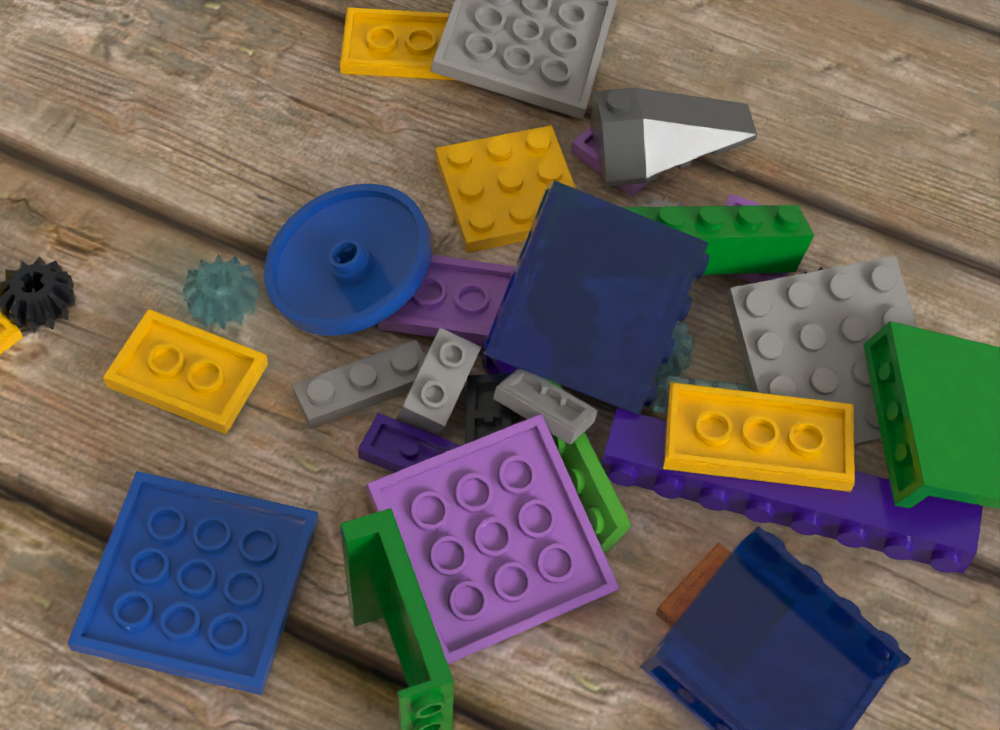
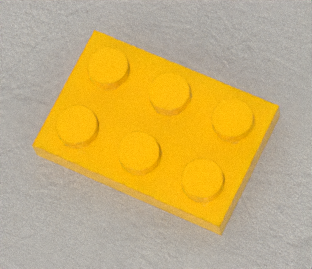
[103,309,268,435]

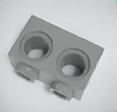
[396,327,481,436]

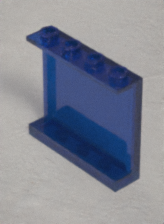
[482,180,709,415]
[639,526,911,730]

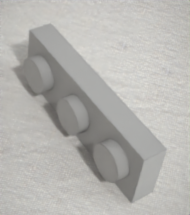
[292,340,425,429]

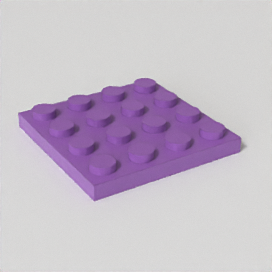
[365,414,620,664]

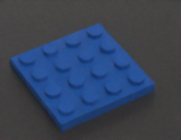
[68,471,319,695]

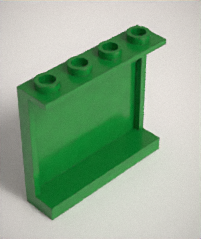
[863,321,1000,509]
[340,508,454,730]

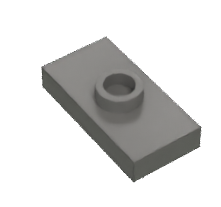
[493,366,598,445]

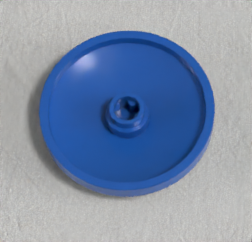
[264,184,433,336]

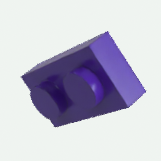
[358,413,462,472]

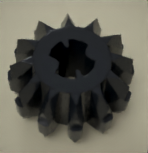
[0,256,76,333]

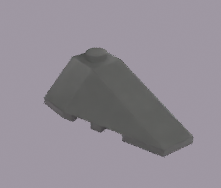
[590,88,757,187]

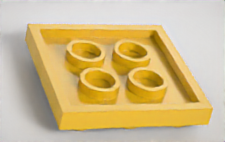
[435,125,583,253]

